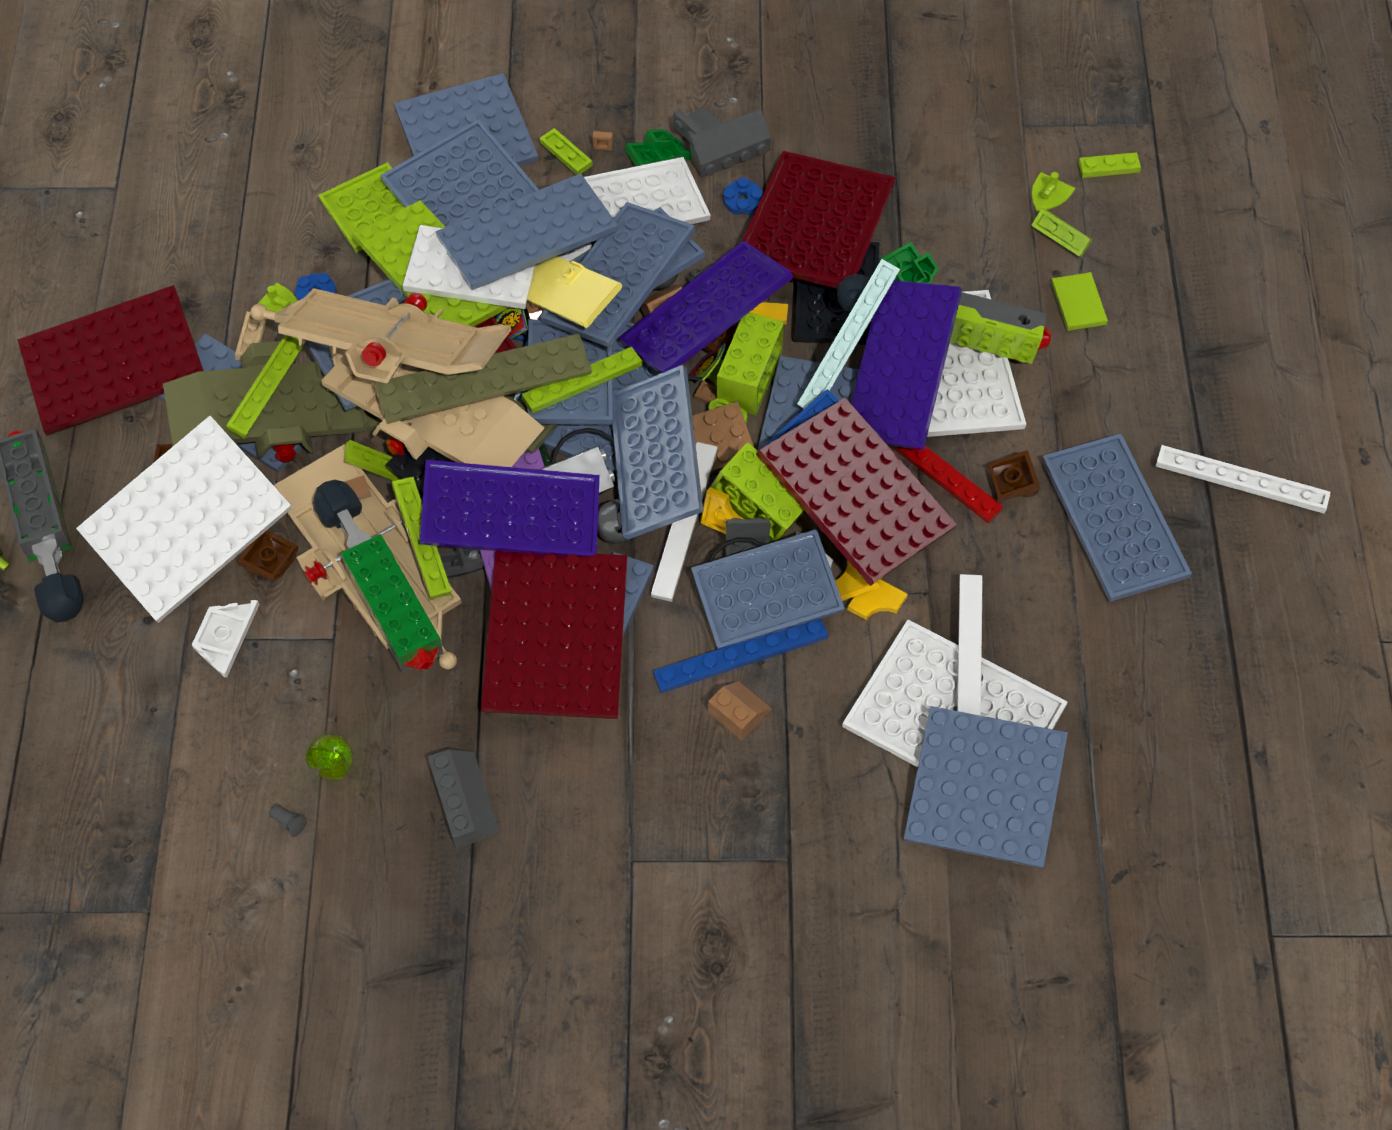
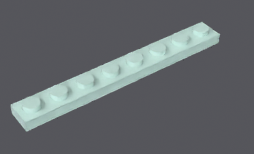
[797,259,900,409]

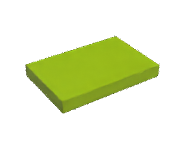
[1051,272,1108,331]

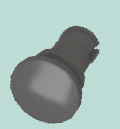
[270,805,307,837]

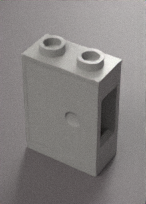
[541,446,615,493]

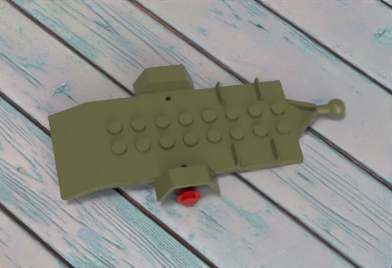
[163,341,382,462]

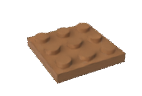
[692,401,754,474]

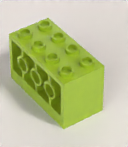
[717,312,784,416]
[711,442,805,543]

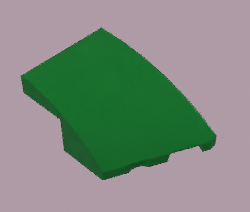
[624,129,691,166]
[879,241,939,284]

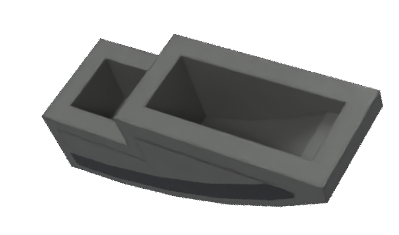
[439,548,484,579]

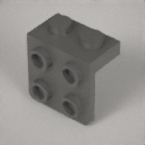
[673,107,722,142]
[726,518,770,557]

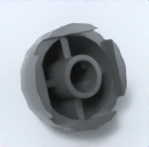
[597,499,629,544]

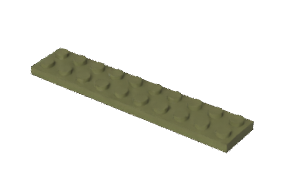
[374,333,592,424]

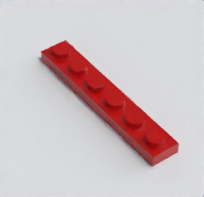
[892,446,1003,524]

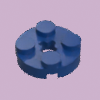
[723,177,763,215]
[295,273,337,301]

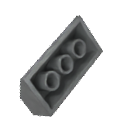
[690,109,771,178]
[427,749,500,848]

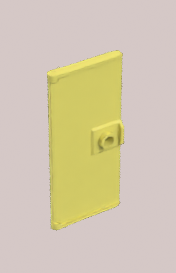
[527,256,622,328]

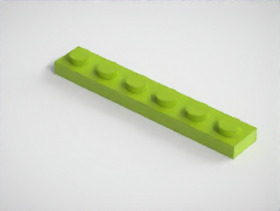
[226,335,307,439]
[522,347,642,414]
[392,477,452,600]

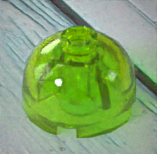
[306,735,353,780]

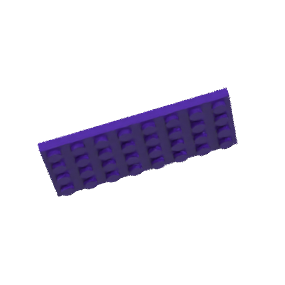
[618,241,793,374]
[851,280,962,450]
[419,460,600,556]

